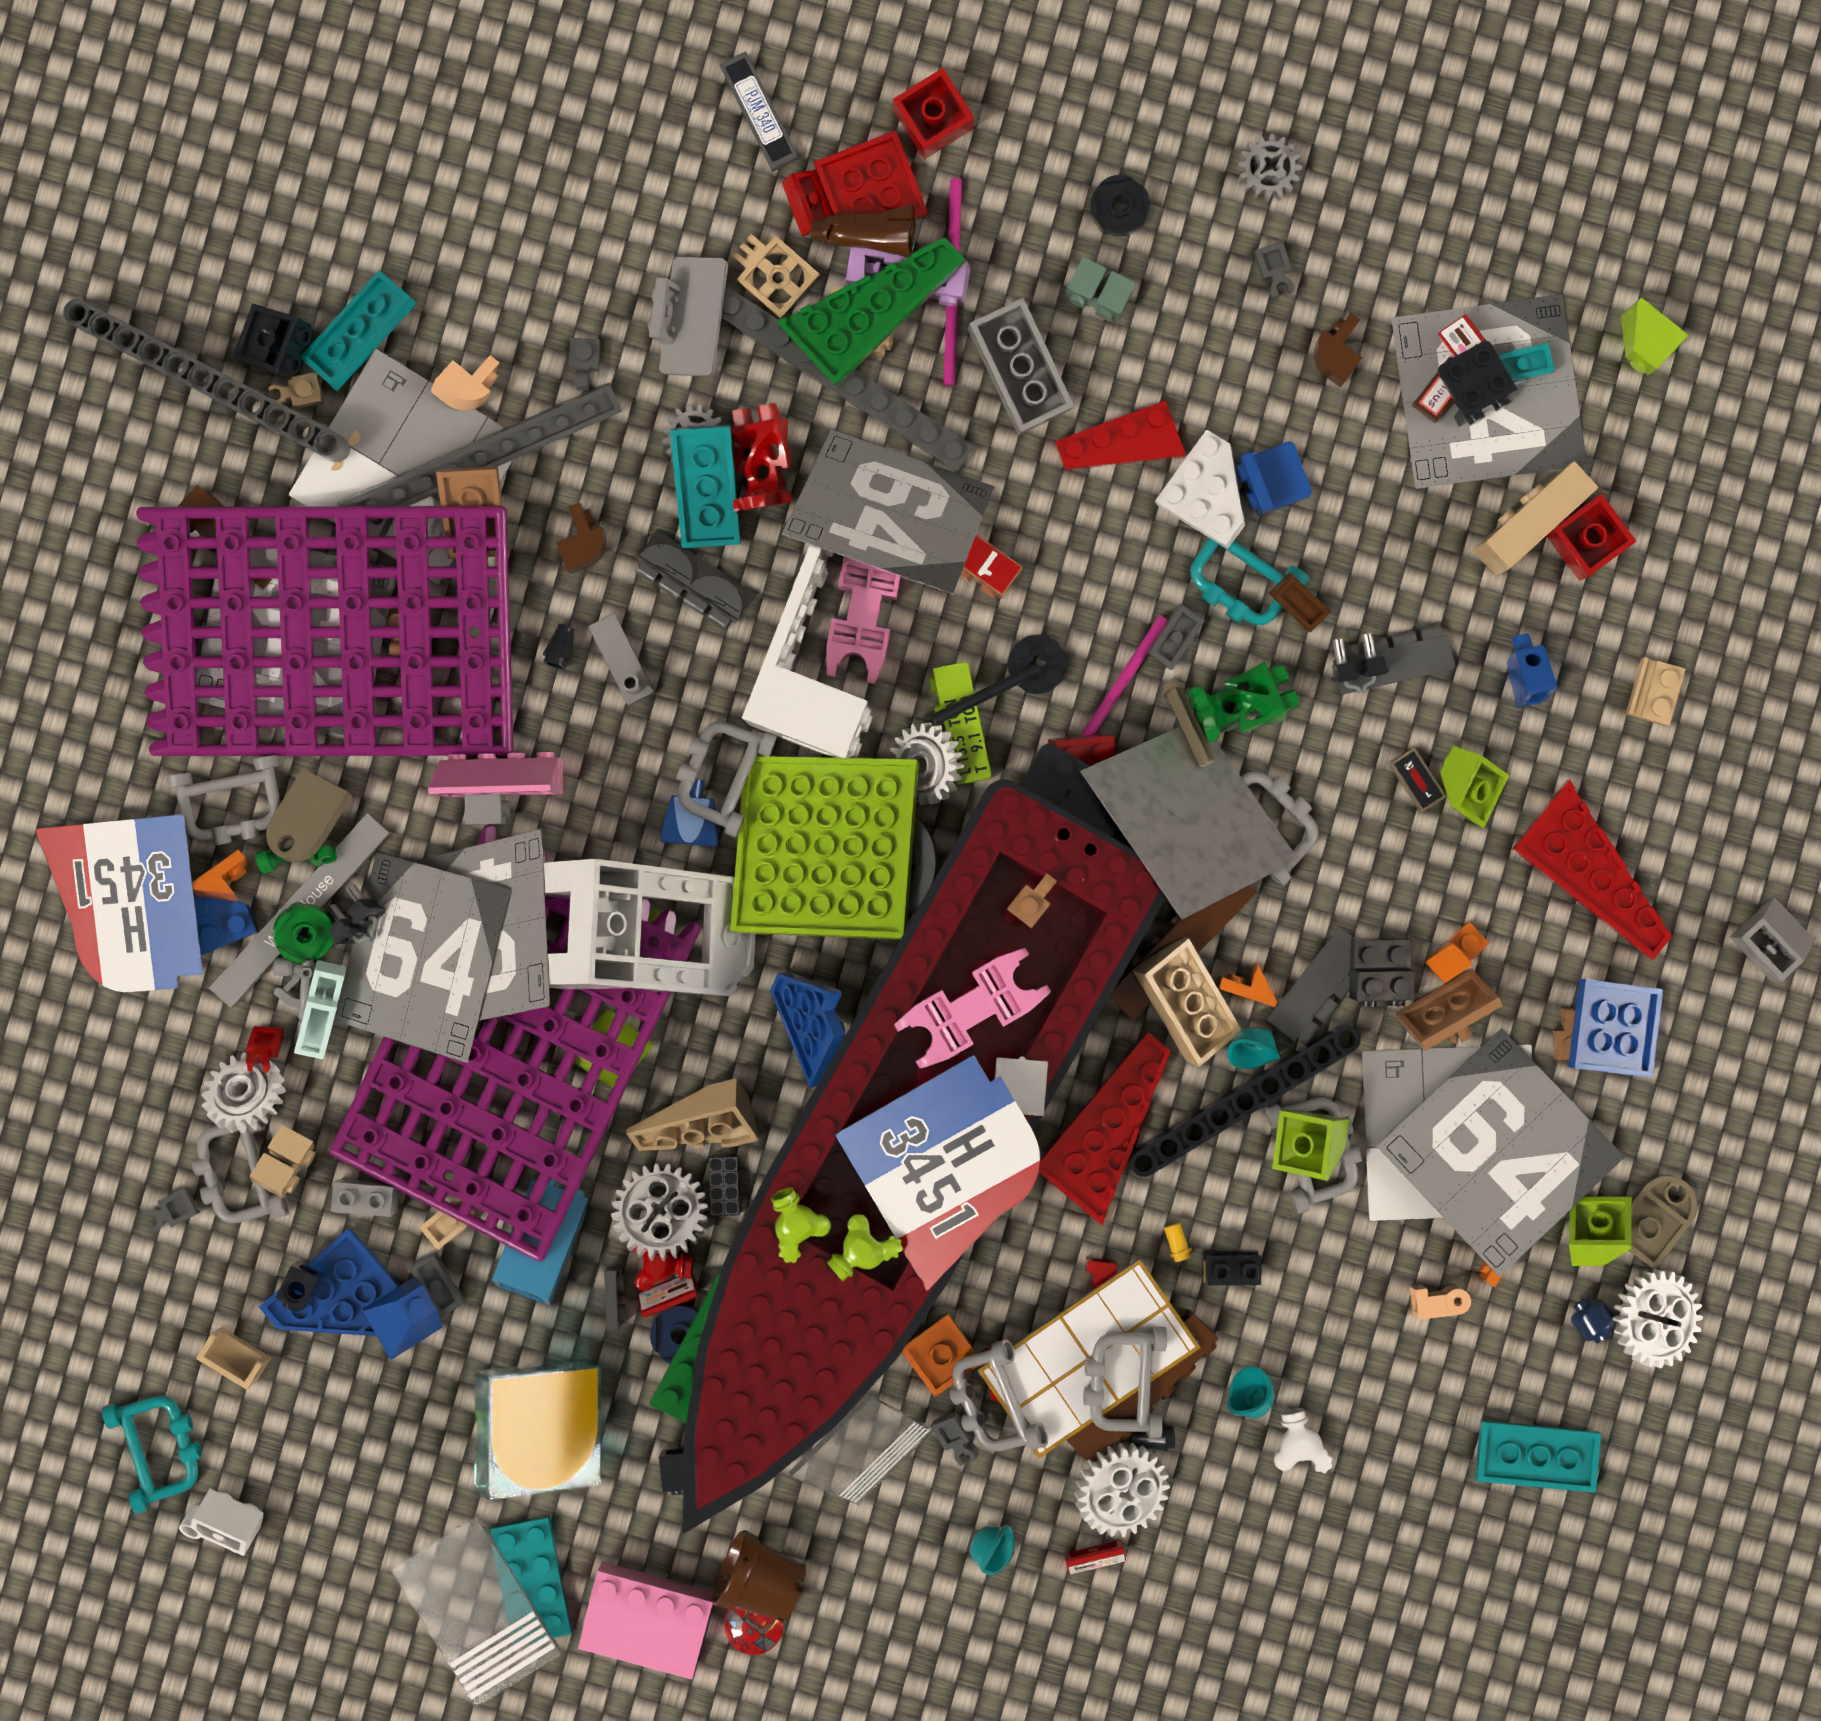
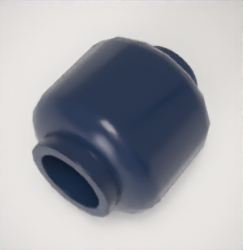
[1571,1297,1616,1344]

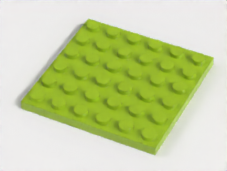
[730,756,919,939]

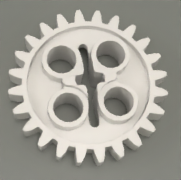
[611,1164,709,1261]
[1613,1269,1703,1368]
[1074,1443,1170,1537]

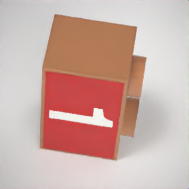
[960,534,1023,599]

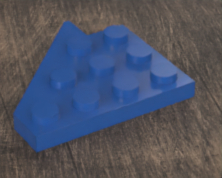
[259,1227,400,1336]

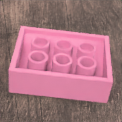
[428,752,563,797]
[578,1561,714,1679]

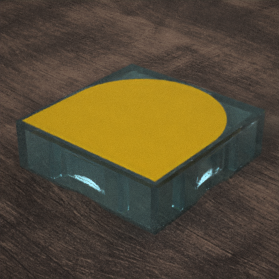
[475,1359,601,1500]

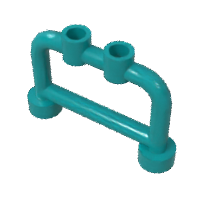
[1191,538,1310,625]
[102,1395,202,1514]

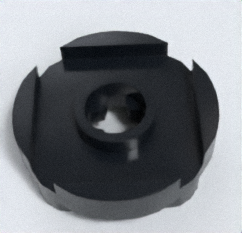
[1090,175,1150,236]
[1008,635,1067,695]

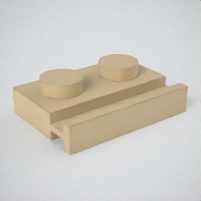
[1625,657,1686,726]

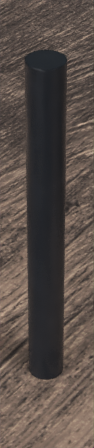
[931,663,1041,725]

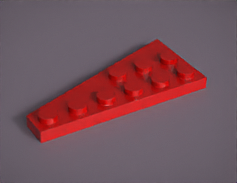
[1512,779,1672,960]

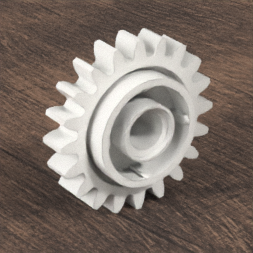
[890,722,964,805]
[201,1052,286,1133]

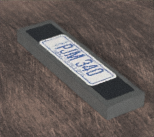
[719,51,798,172]

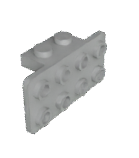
[648,257,728,377]

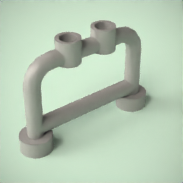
[676,721,778,838]
[167,755,281,846]
[1241,771,1319,887]
[1265,1097,1362,1214]
[192,1120,290,1224]
[1083,1327,1167,1438]
[950,1339,1048,1451]

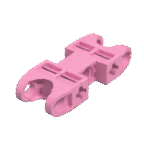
[827,556,901,685]
[894,948,1051,1068]

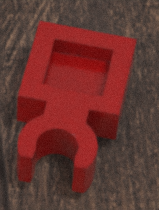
[246,1026,284,1073]

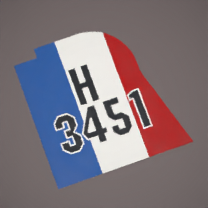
[35,814,203,992]
[835,1055,1040,1291]

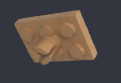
[436,466,509,559]
[1396,969,1503,1051]

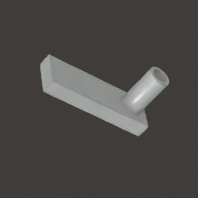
[588,613,655,706]

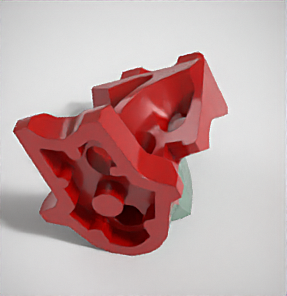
[731,403,793,511]

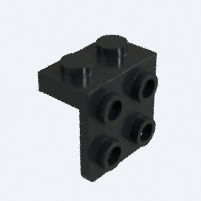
[1437,341,1518,427]

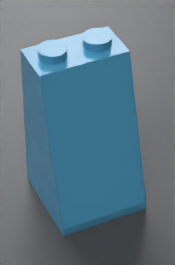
[492,1178,589,1306]

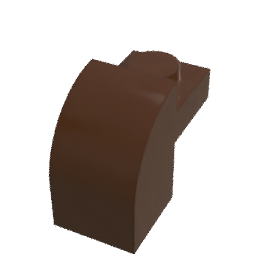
[1314,313,1363,387]
[556,503,607,574]

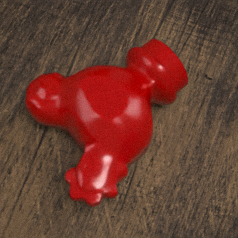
[628,1241,694,1291]

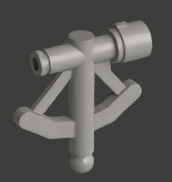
[273,957,341,1029]

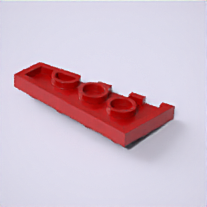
[1055,400,1186,471]

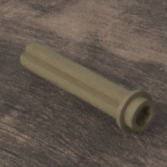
[1162,679,1215,767]

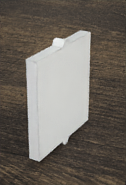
[995,1056,1048,1116]

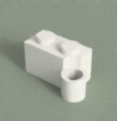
[179,1489,264,1556]

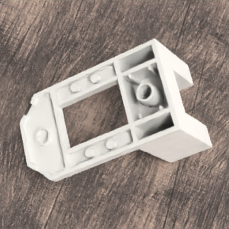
[742,544,873,760]
[543,859,756,996]

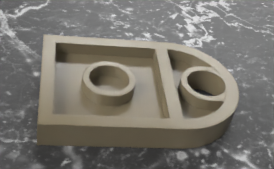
[266,768,353,862]
[1629,1175,1697,1270]

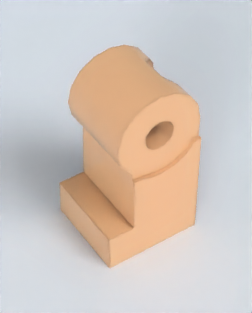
[1409,1285,1471,1320]

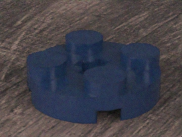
[650,1304,699,1364]

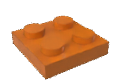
[902,1312,977,1397]

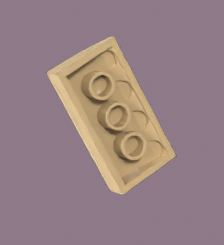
[1132,937,1241,1067]

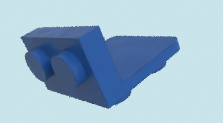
[1236,442,1312,516]

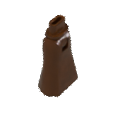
[810,205,916,257]

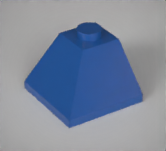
[362,1277,443,1360]

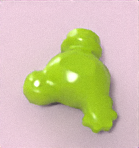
[771,1187,831,1263]
[827,1214,903,1281]

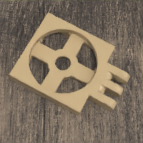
[731,234,820,319]

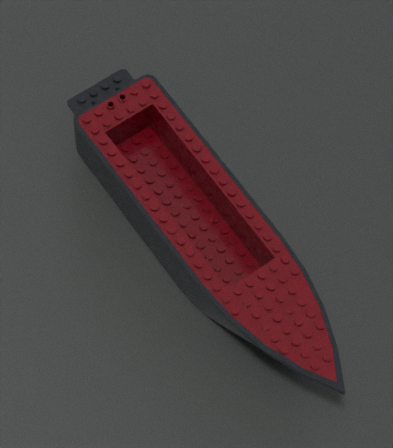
[683,744,1173,1534]

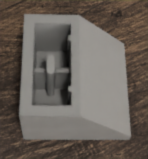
[1730,897,1815,982]

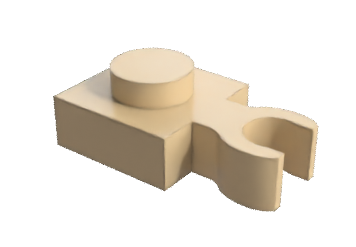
[268,372,324,408]

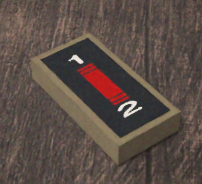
[1388,747,1447,813]

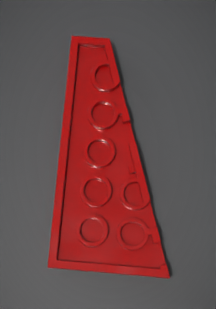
[1039,1032,1171,1225]

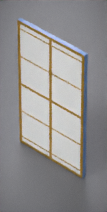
[977,1258,1201,1459]

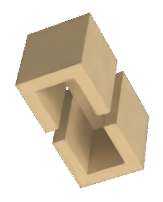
[250,1125,316,1198]

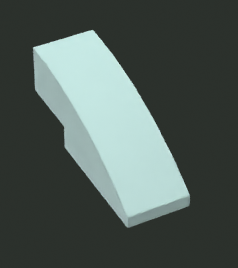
[294,960,346,1060]

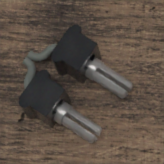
[1331,633,1389,693]
[328,884,385,944]

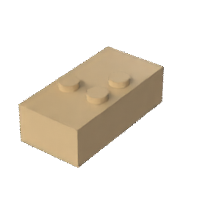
[1473,461,1599,576]

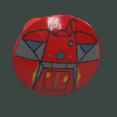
[724,1607,783,1655]

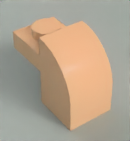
[431,355,499,411]

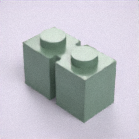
[1065,257,1136,321]

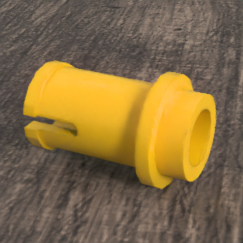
[1163,1222,1193,1262]

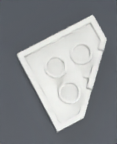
[1155,430,1245,549]

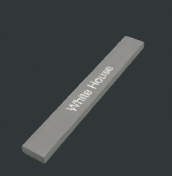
[209,813,391,1008]

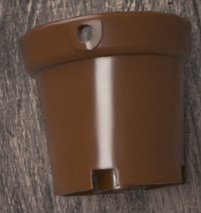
[713,1530,806,1622]

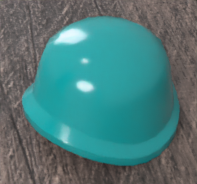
[1227,1026,1280,1069]
[1227,1366,1275,1419]
[970,1525,1014,1575]

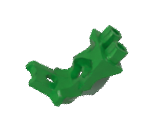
[1187,662,1300,744]

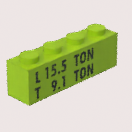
[928,661,992,786]

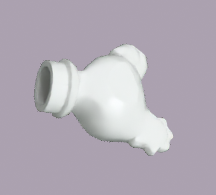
[1274,1408,1333,1473]

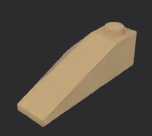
[626,1078,759,1151]

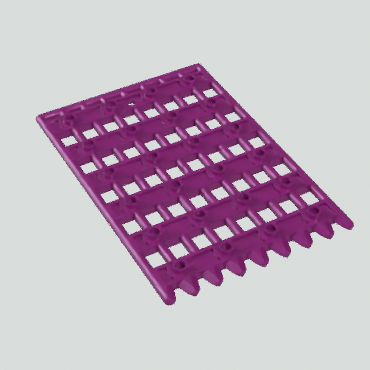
[136,506,514,756]
[330,824,701,1262]

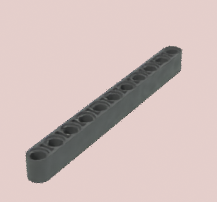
[63,299,350,462]

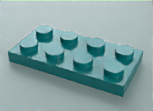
[300,270,417,391]
[670,425,741,548]
[1475,1420,1601,1493]
[490,1515,573,1645]

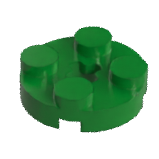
[272,902,334,963]

